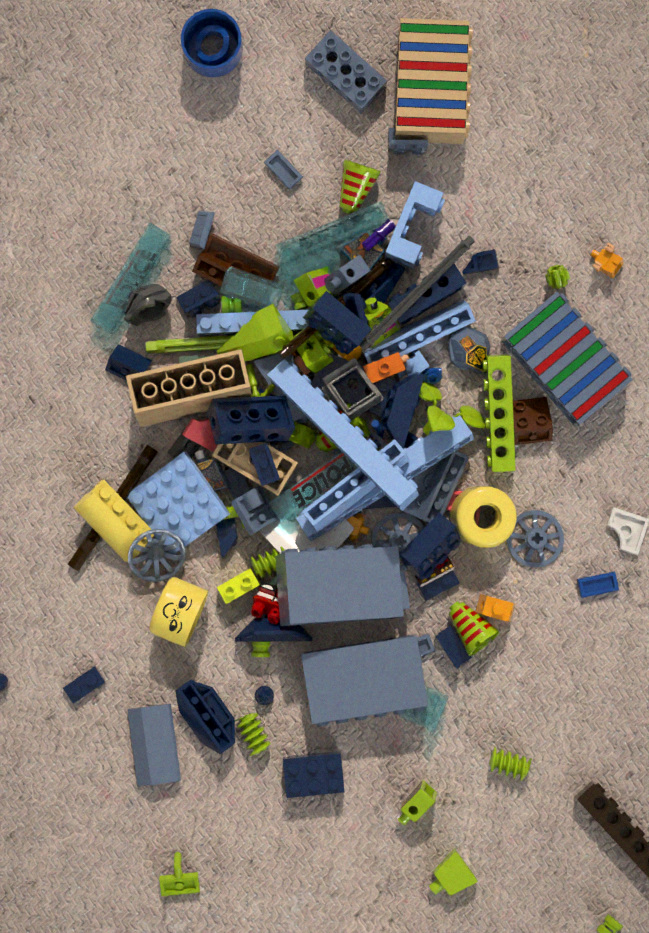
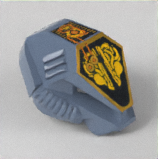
[448,327,491,375]

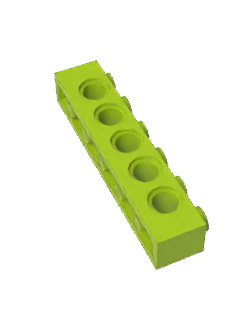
[483,354,516,472]

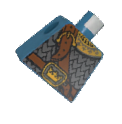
[340,231,387,276]

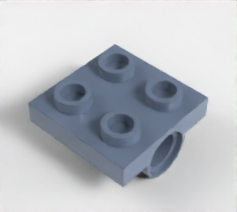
[231,485,280,535]

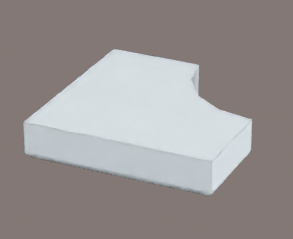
[606,507,649,556]

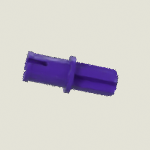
[362,219,396,251]

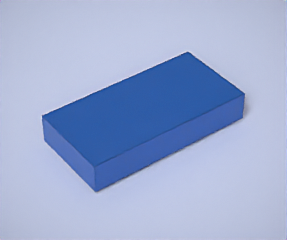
[577,571,619,598]

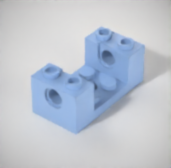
[385,181,445,269]

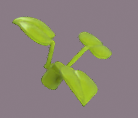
[419,380,486,436]

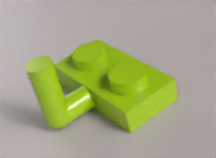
[159,852,200,896]

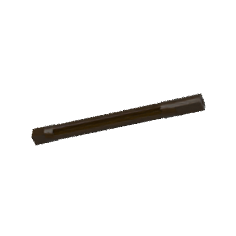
[68,445,158,572]

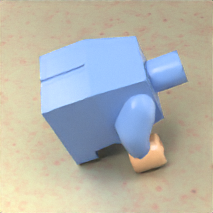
[397,349,429,378]

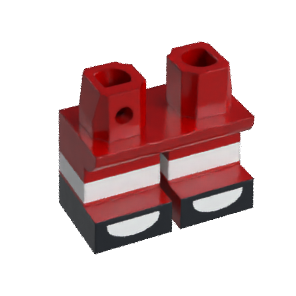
[251,581,280,624]

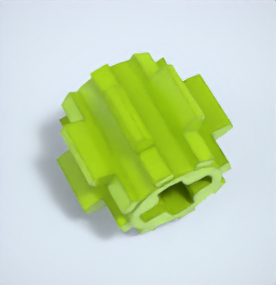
[545,265,570,289]

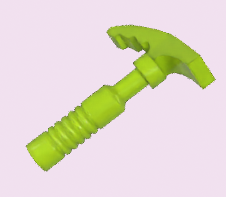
[246,364,275,397]

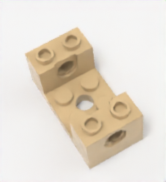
[212,442,298,497]

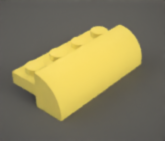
[73,479,154,562]

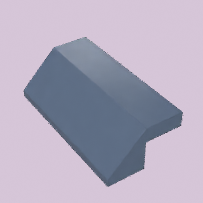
[397,450,469,523]
[127,704,181,786]

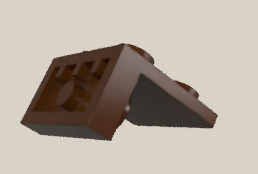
[513,397,553,445]

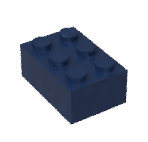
[302,291,371,355]
[399,512,461,581]
[283,751,345,798]

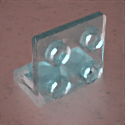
[399,686,449,733]

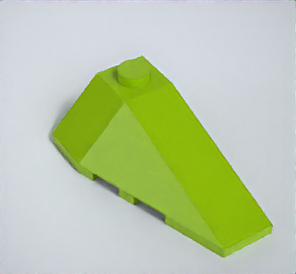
[217,304,293,362]

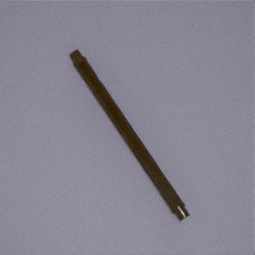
[278,257,392,359]

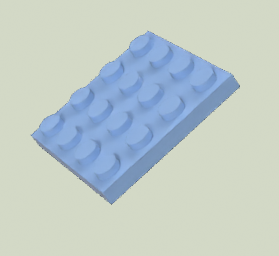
[127,451,230,554]

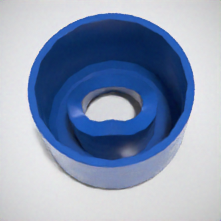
[181,9,243,77]

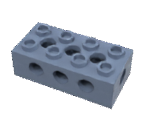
[305,30,387,114]

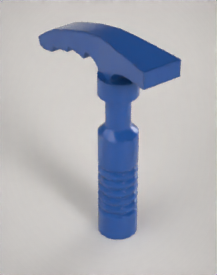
[371,419,385,446]

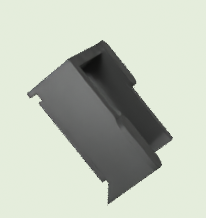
[322,358,384,421]

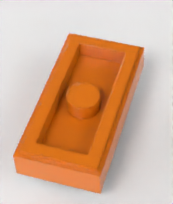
[362,352,406,384]

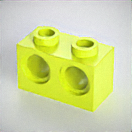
[217,568,260,604]

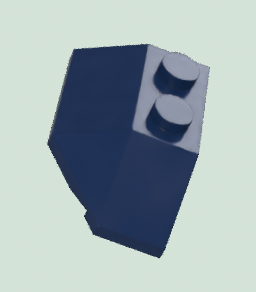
[382,372,425,448]
[235,614,313,642]
[175,680,235,754]

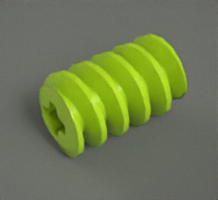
[251,546,285,578]
[235,713,271,756]
[489,747,532,781]

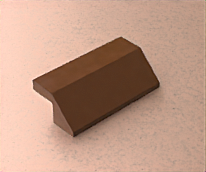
[192,233,280,305]

